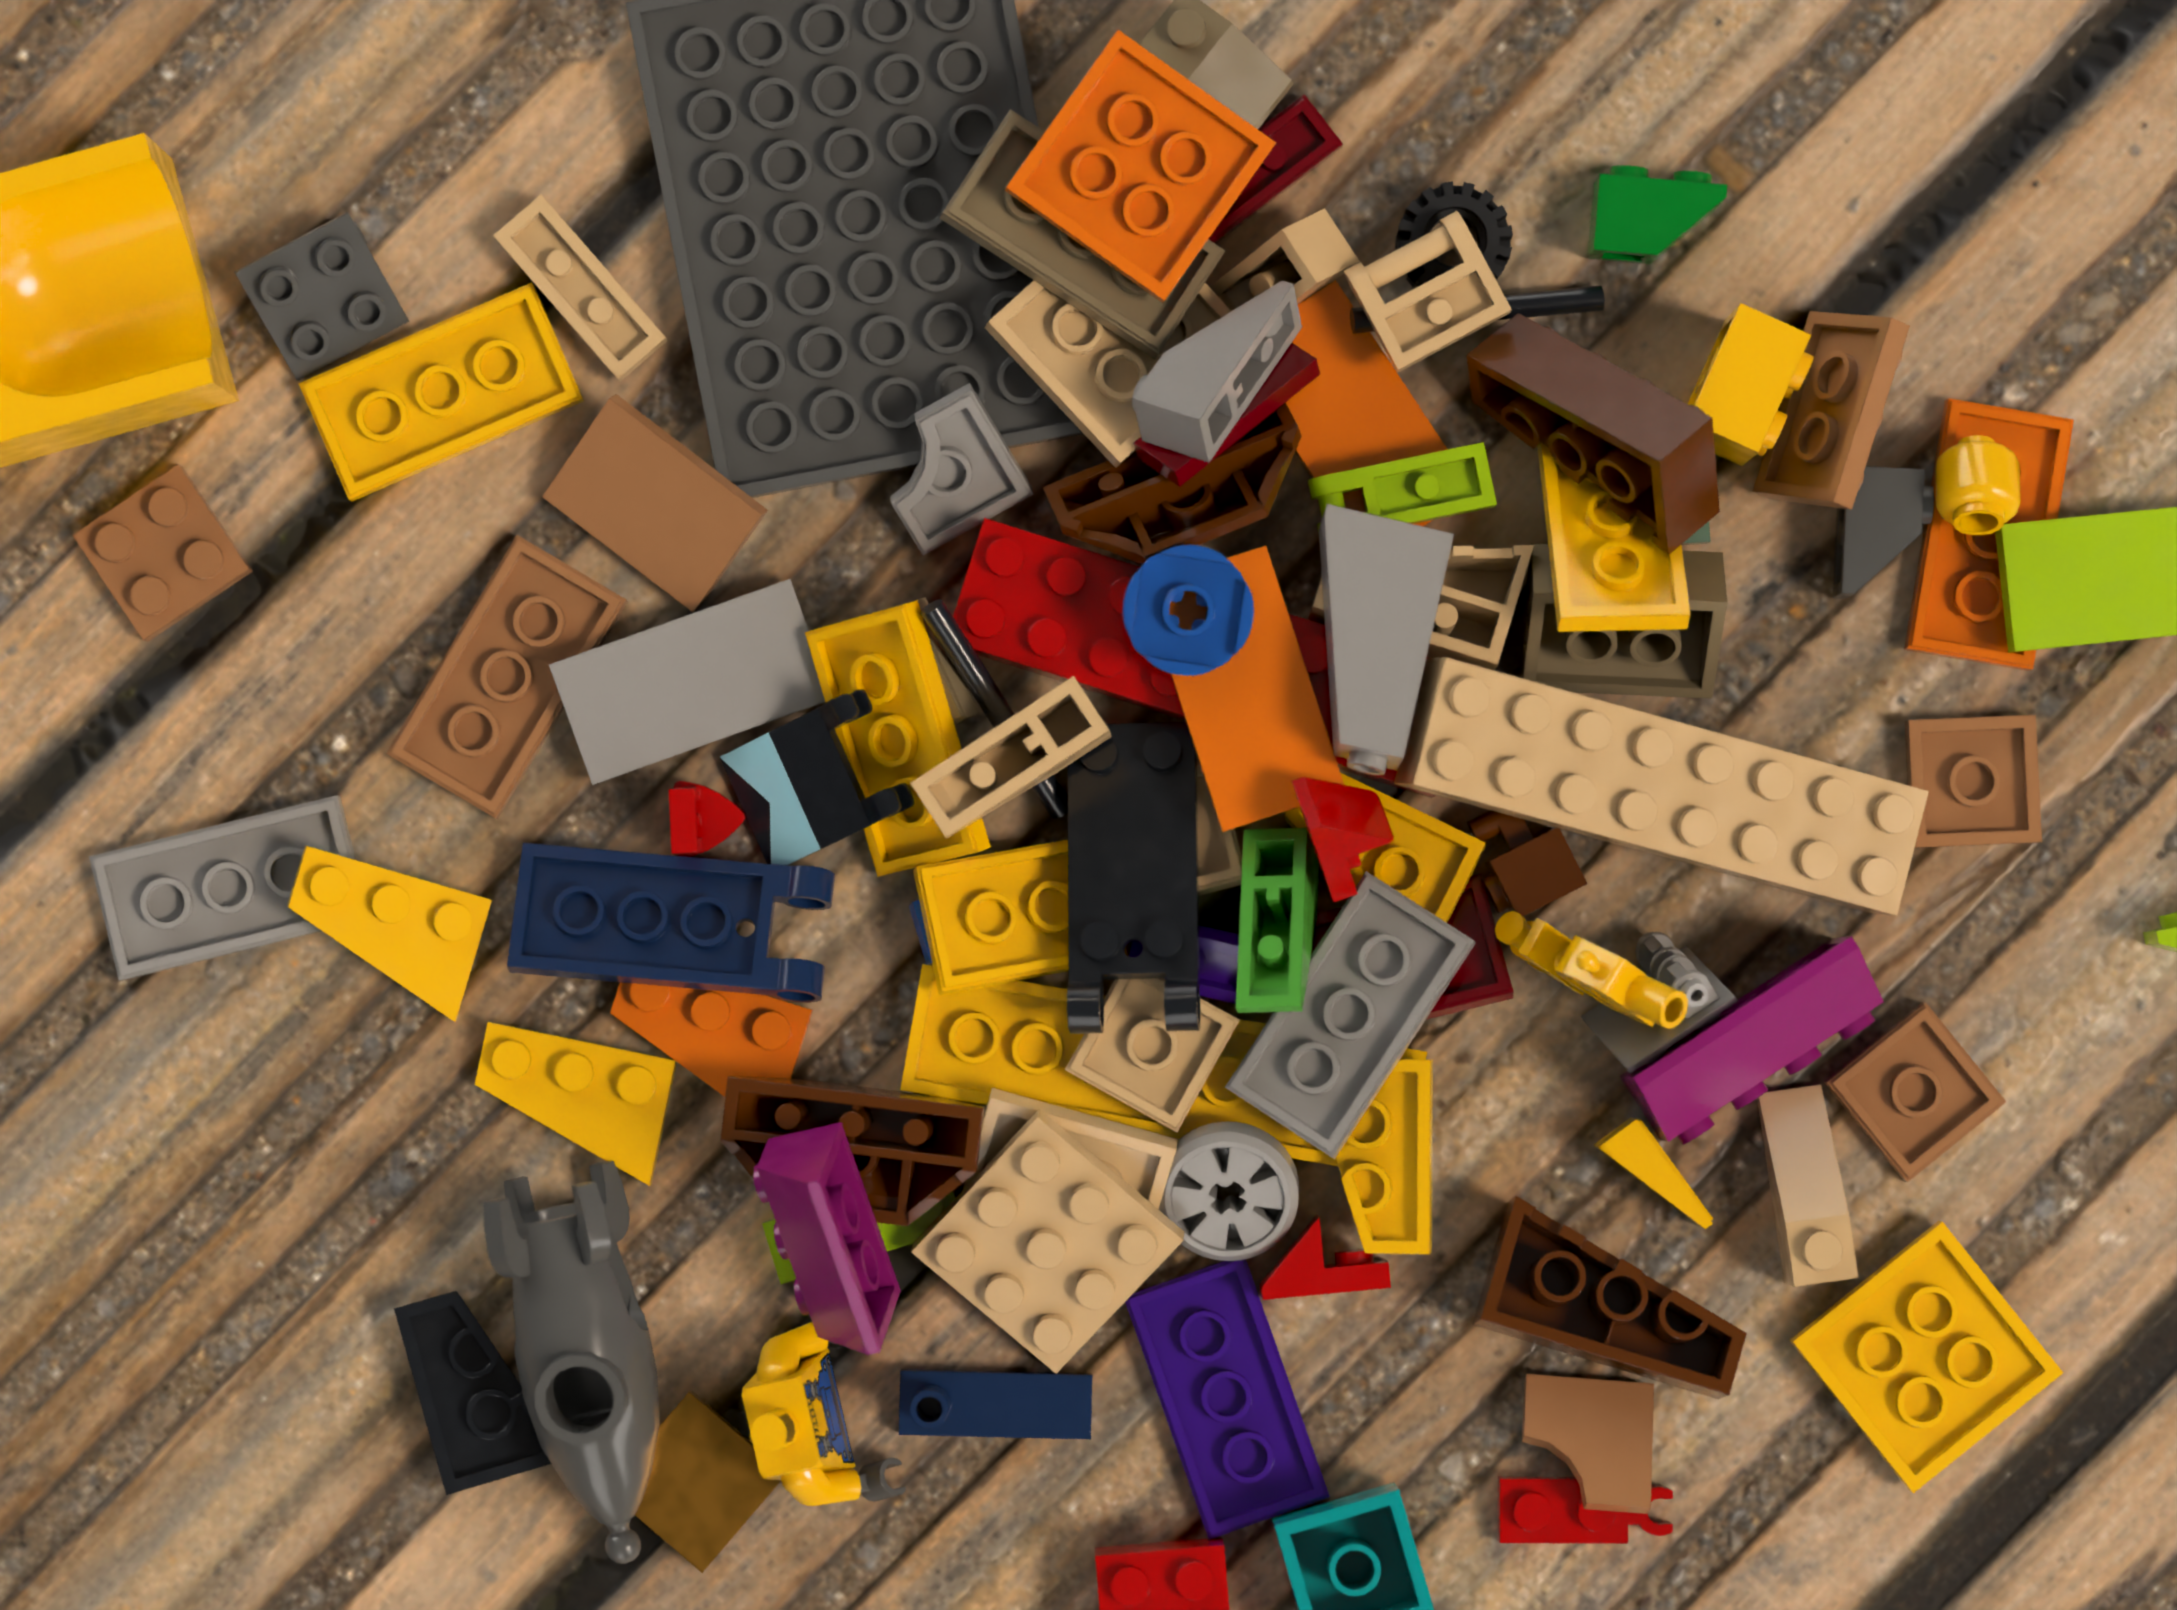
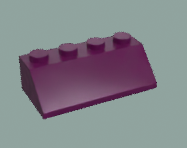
[1620,936,1884,1145]

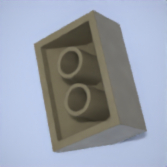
[1139,0,1294,129]
[1522,544,1727,699]

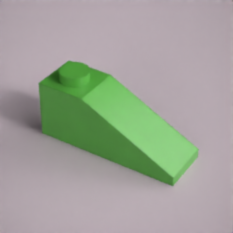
[1236,828,1319,1013]

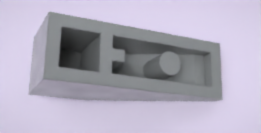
[1132,280,1302,463]

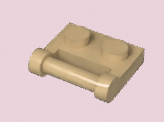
[1343,211,1512,373]

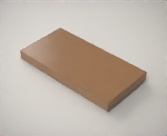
[386,535,628,819]

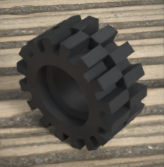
[1395,181,1513,288]

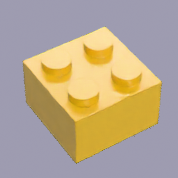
[1687,303,1814,466]

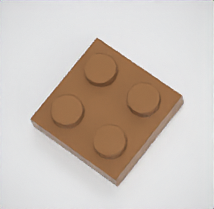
[72,464,253,642]

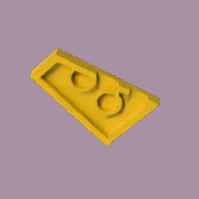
[287,845,492,1023]
[475,1022,677,1186]
[1336,1059,1433,1254]

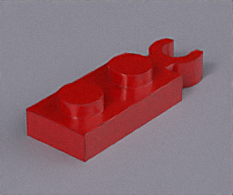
[1498,1476,1673,1544]

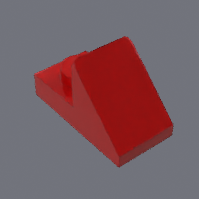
[1291,777,1394,902]
[1259,1215,1391,1300]

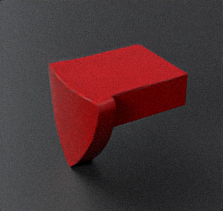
[668,781,746,857]

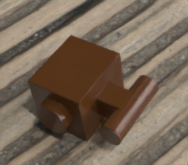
[1467,810,1587,916]

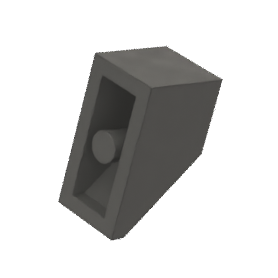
[1833,466,1934,599]

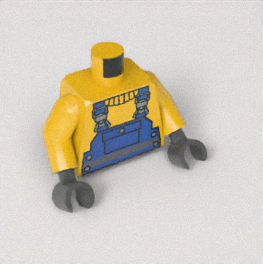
[742,1322,906,1506]

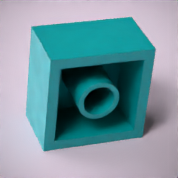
[1272,1482,1434,1610]

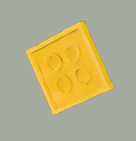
[1789,1221,2063,1493]

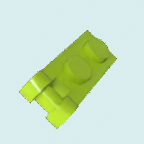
[1307,442,1497,533]

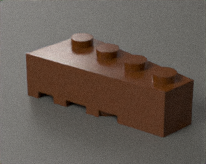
[1466,313,1720,555]
[1472,1196,1747,1399]

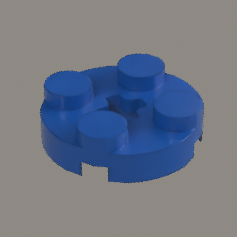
[1122,545,1254,676]

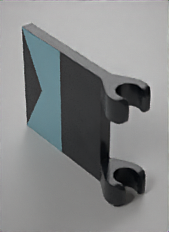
[720,689,915,866]

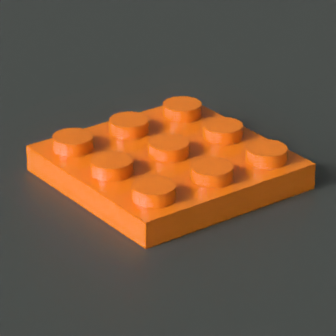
[1005,29,1276,303]

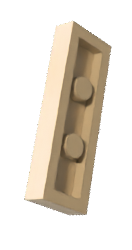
[493,194,668,382]

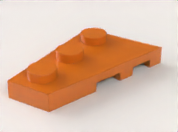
[610,982,813,1097]

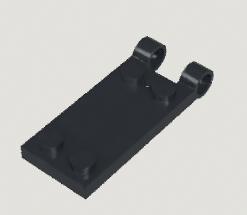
[1067,722,1201,1034]

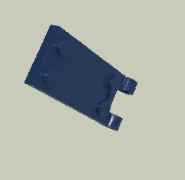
[507,843,835,1003]

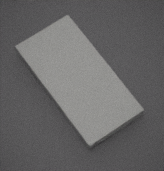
[549,579,825,785]
[89,795,356,981]
[1225,871,1476,1159]

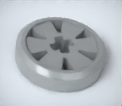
[1159,1121,1299,1261]

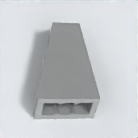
[1319,504,1454,775]

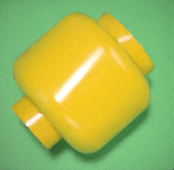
[1935,435,2021,535]

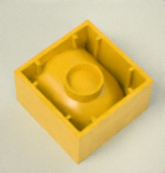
[0,133,239,468]

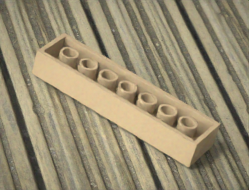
[1394,657,1929,916]

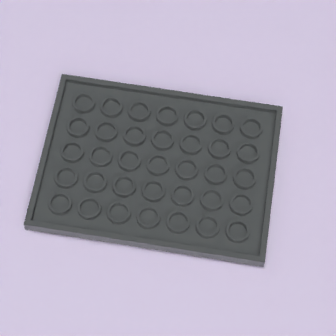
[626,0,1083,498]

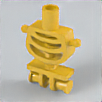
[1495,911,1688,1029]

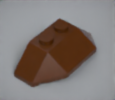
[1043,402,1302,564]
[720,1076,985,1226]

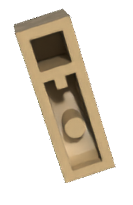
[910,676,1112,838]
[1757,1084,1859,1287]

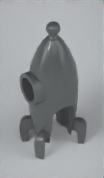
[483,1161,660,1564]

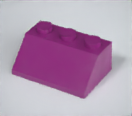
[753,1122,901,1355]

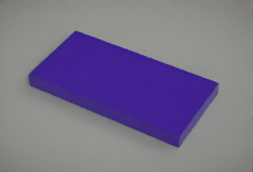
[1125,1259,1330,1540]

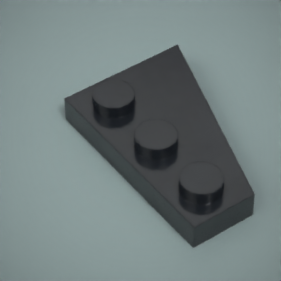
[394,1290,551,1495]

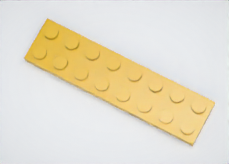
[900,964,1427,1166]

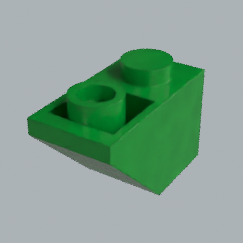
[1587,165,1727,264]

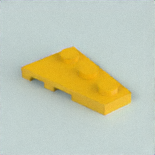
[1285,772,1486,923]

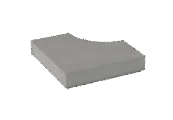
[890,383,1034,555]

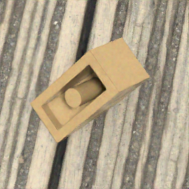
[1210,208,1359,311]

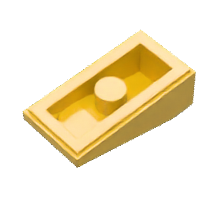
[1594,1117,1713,1229]

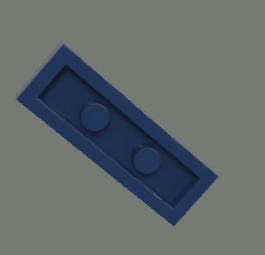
[899,1369,1093,1440]

